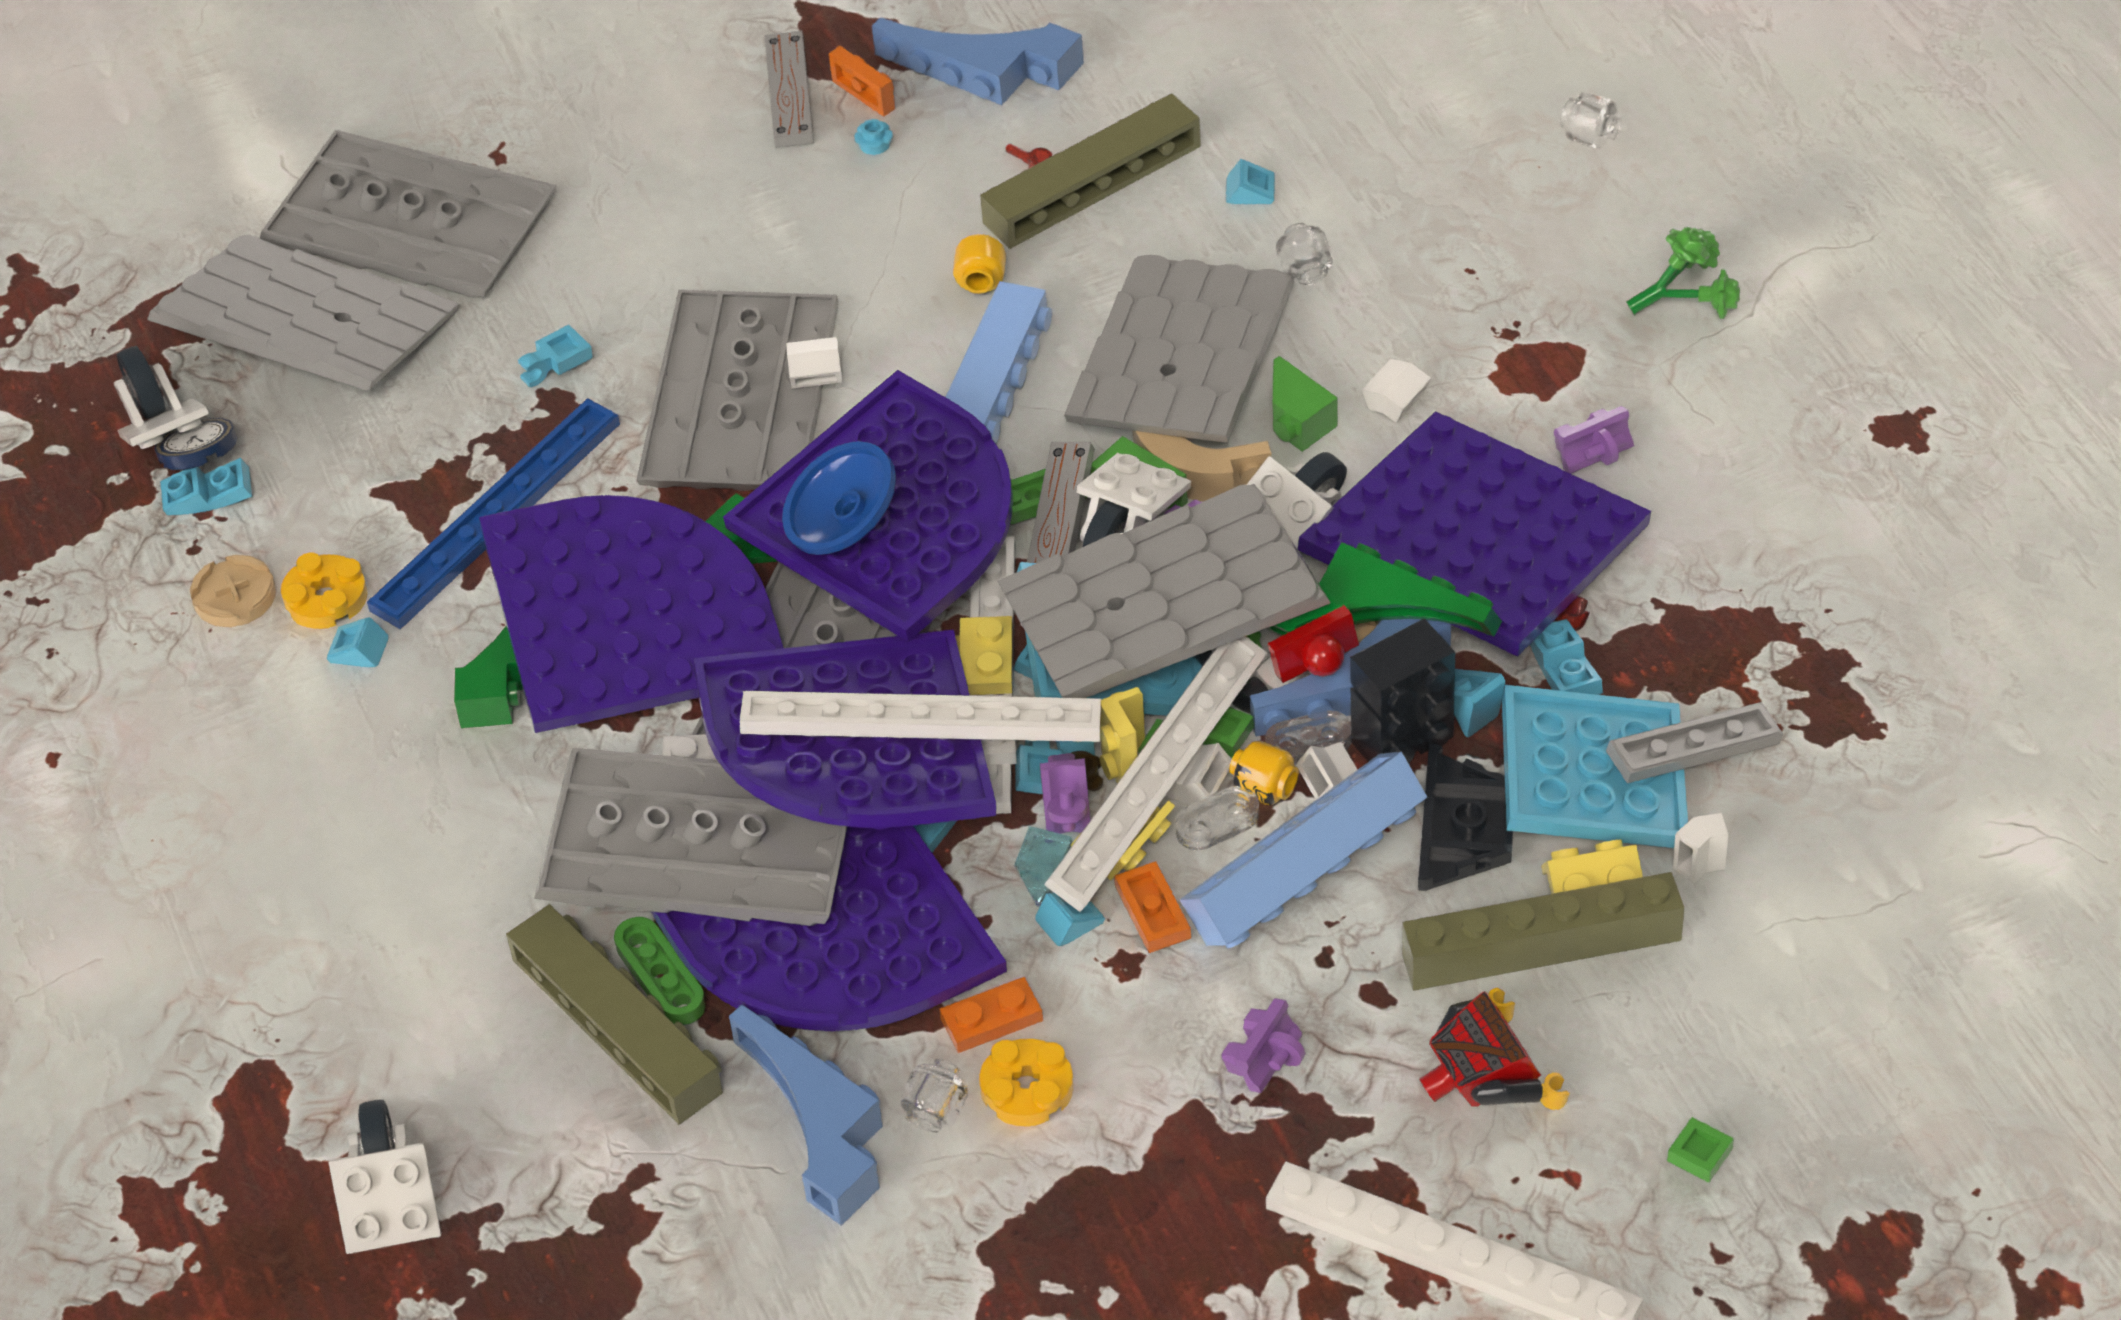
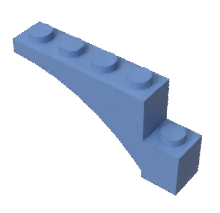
[872,17,1084,105]
[1250,619,1451,737]
[729,1004,883,1226]

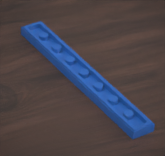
[367,398,620,629]

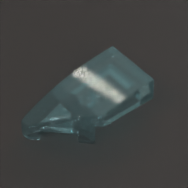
[1014,826,1073,907]

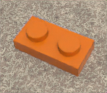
[829,46,895,117]
[1114,861,1191,953]
[939,977,1043,1053]

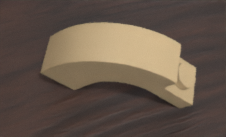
[1132,430,1271,501]

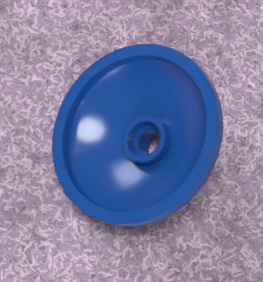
[782,441,896,555]

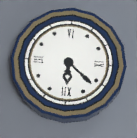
[154,418,238,470]

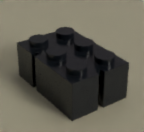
[1350,618,1455,764]

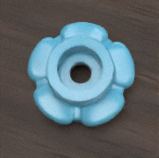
[854,119,893,155]

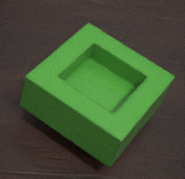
[1202,707,1254,758]
[1667,1117,1734,1183]

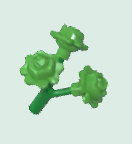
[1626,227,1740,319]

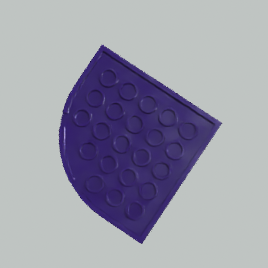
[723,370,1013,642]
[479,495,784,733]
[694,630,996,830]
[650,826,1007,1031]

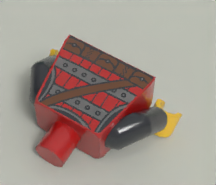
[1419,988,1570,1110]

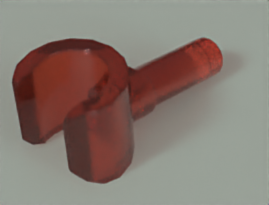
[1005,143,1052,169]
[1554,596,1590,631]

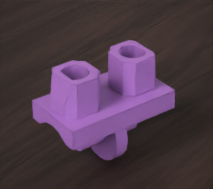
[1553,406,1634,474]
[1040,753,1090,838]
[1222,998,1306,1093]

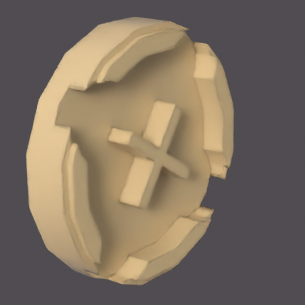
[190,555,276,627]

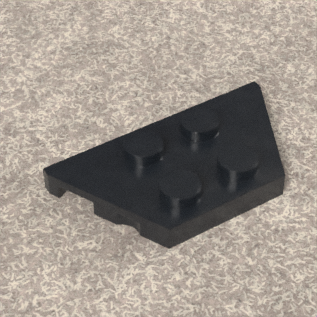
[1418,744,1513,891]

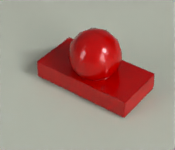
[1267,605,1359,683]

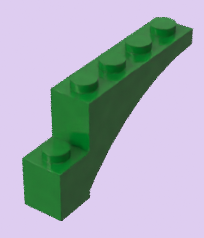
[1266,542,1502,637]
[454,626,523,729]

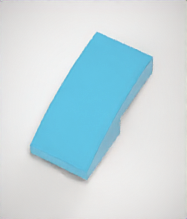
[160,458,252,515]
[1530,619,1603,695]

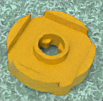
[281,552,368,629]
[979,1039,1074,1126]

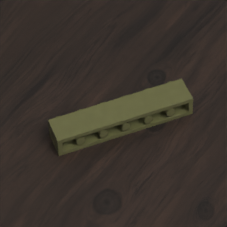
[980,93,1201,249]
[1402,872,1684,991]
[506,904,723,1125]

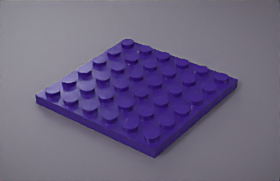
[1297,411,1651,657]

